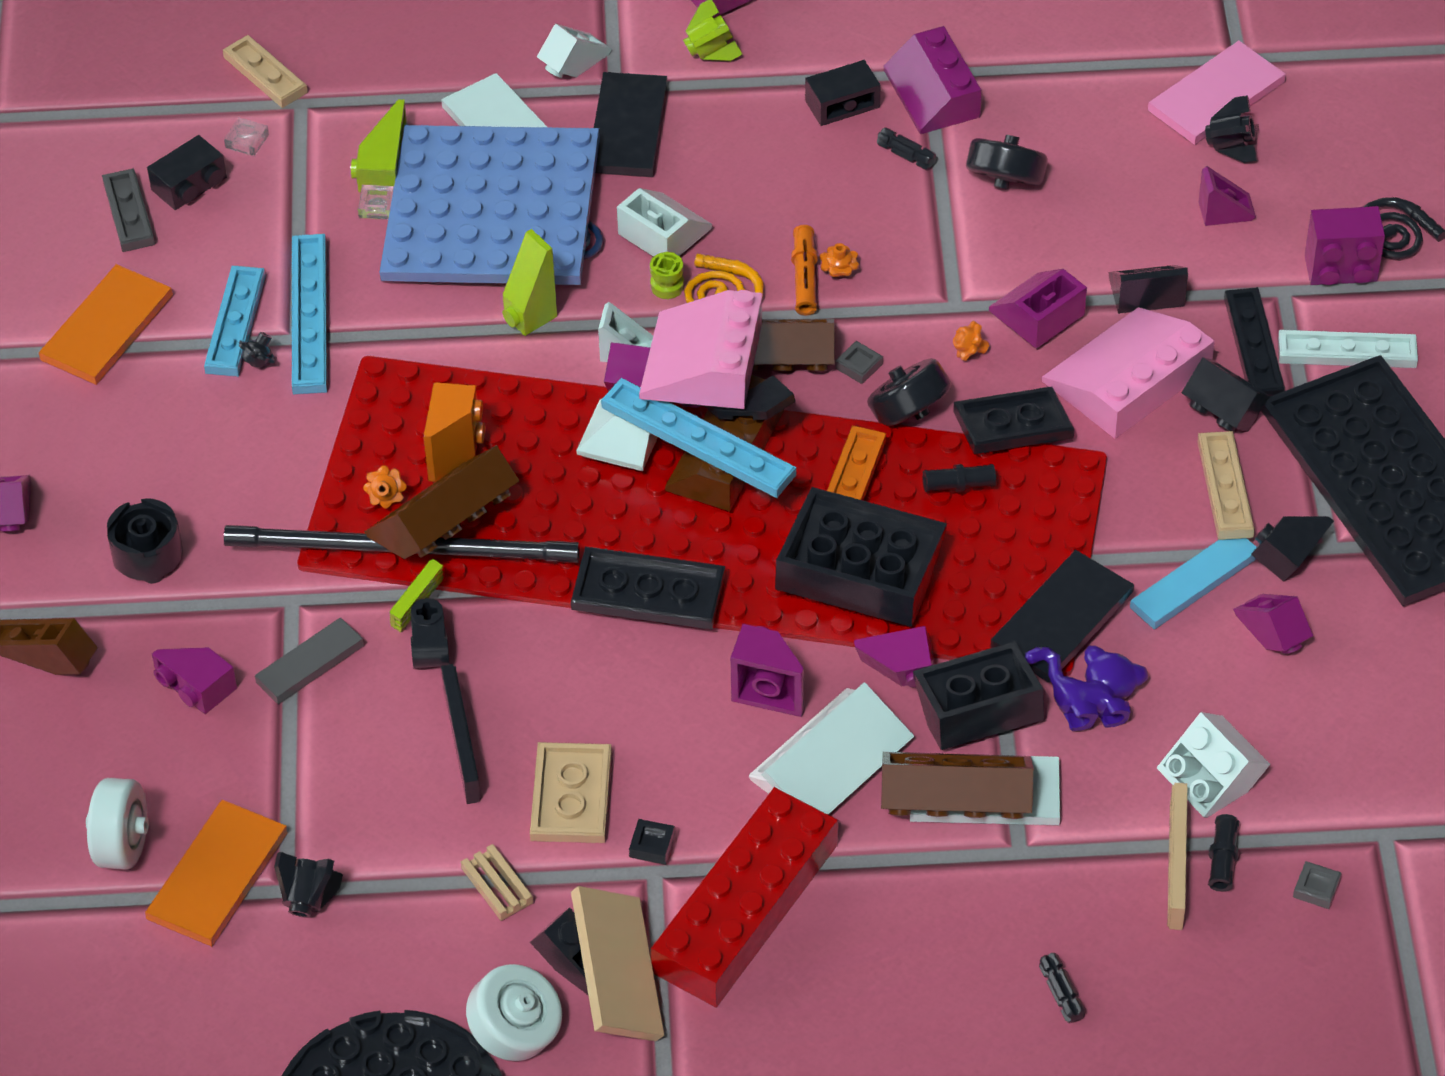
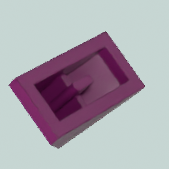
[1198,166,1256,226]

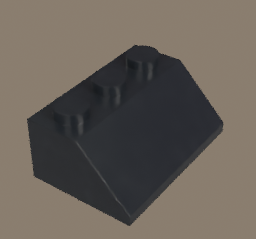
[913,641,1044,750]

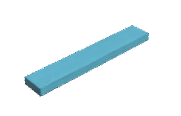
[292,234,327,394]
[601,378,796,498]

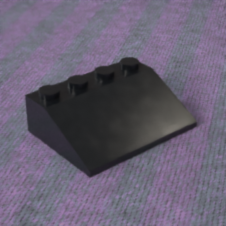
[775,487,947,627]

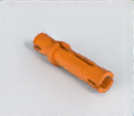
[791,225,818,316]

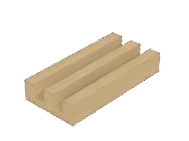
[461,844,533,921]

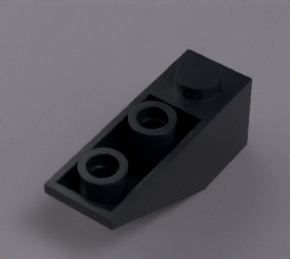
[530,907,588,995]

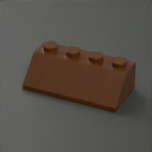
[752,319,834,371]
[665,375,784,511]
[364,445,519,559]
[881,752,1034,819]

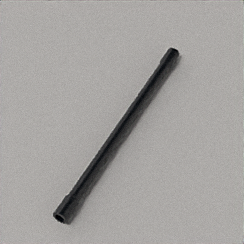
[224,525,580,563]

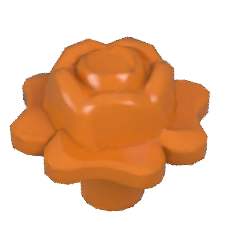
[820,243,859,277]
[953,321,989,361]
[363,465,407,509]

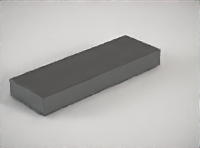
[102,168,155,252]
[255,617,364,704]

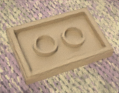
[530,742,612,843]

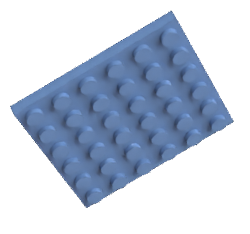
[379,125,600,285]

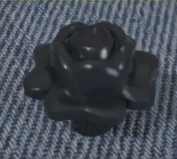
[239,332,276,368]

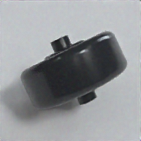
[966,135,1048,189]
[867,358,951,427]

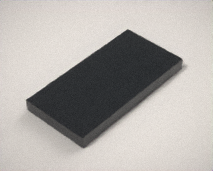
[594,72,667,177]
[571,546,726,630]
[990,550,1134,683]

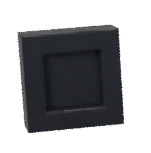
[629,819,675,865]

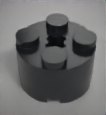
[107,498,183,584]

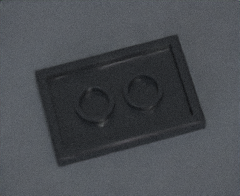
[953,387,1074,454]

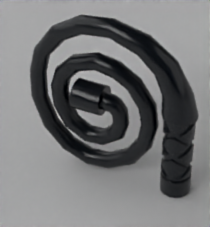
[1363,197,1445,259]

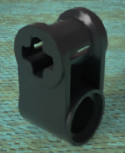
[411,598,450,669]

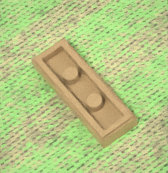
[223,35,308,108]

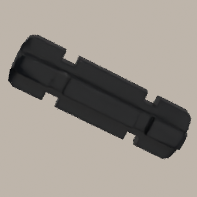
[877,127,936,170]
[1039,953,1085,1023]

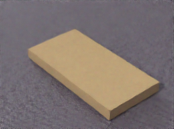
[571,886,664,1041]

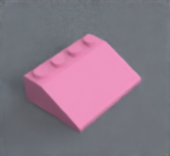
[639,290,763,409]
[1042,307,1215,439]

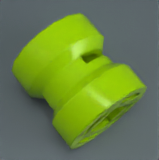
[650,252,684,299]

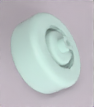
[86,778,149,869]
[466,964,562,1061]

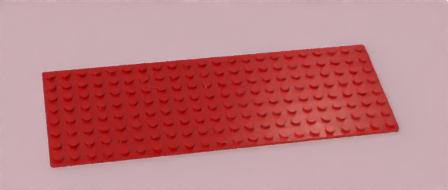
[297,356,1107,676]

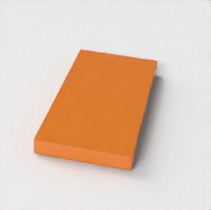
[39,264,173,385]
[145,800,288,947]

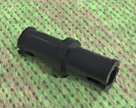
[922,464,996,493]
[1208,814,1240,892]

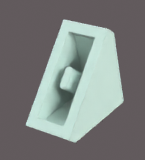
[598,302,653,362]

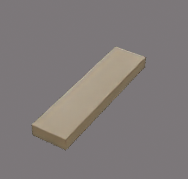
[1198,431,1254,540]
[1167,783,1187,930]

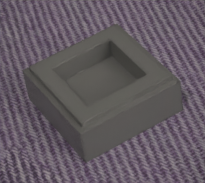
[835,341,883,384]
[1293,861,1342,909]

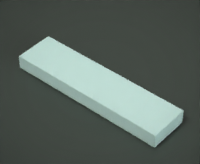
[1278,330,1418,368]

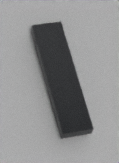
[1224,287,1285,397]
[441,664,481,804]

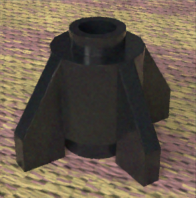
[1205,95,1259,163]
[274,852,343,917]

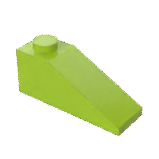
[351,99,407,193]
[502,229,557,336]

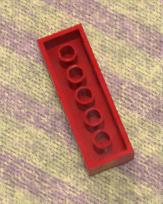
[651,787,838,1008]

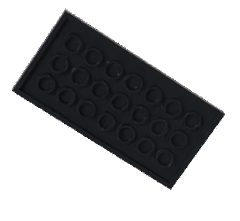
[1261,355,1445,606]

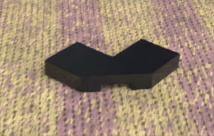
[704,375,795,420]

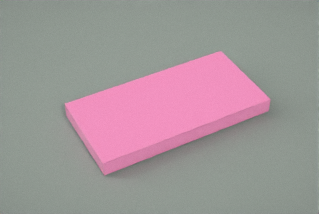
[1148,40,1286,145]

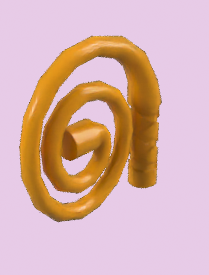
[684,253,764,303]

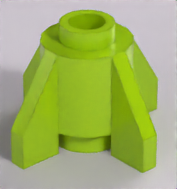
[683,0,742,61]

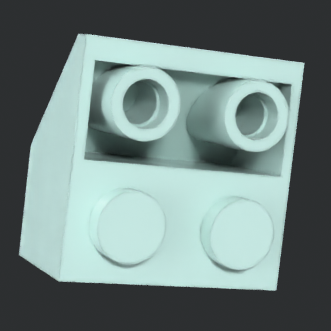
[617,188,712,257]
[1157,712,1270,818]

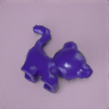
[1025,646,1148,731]

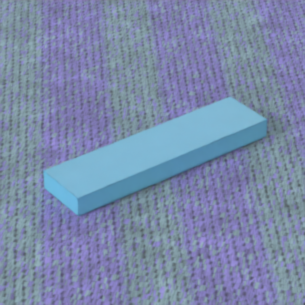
[204,266,266,377]
[1130,538,1256,630]

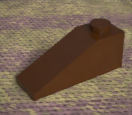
[0,618,98,675]

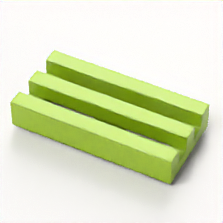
[390,559,443,633]

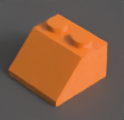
[424,383,485,482]

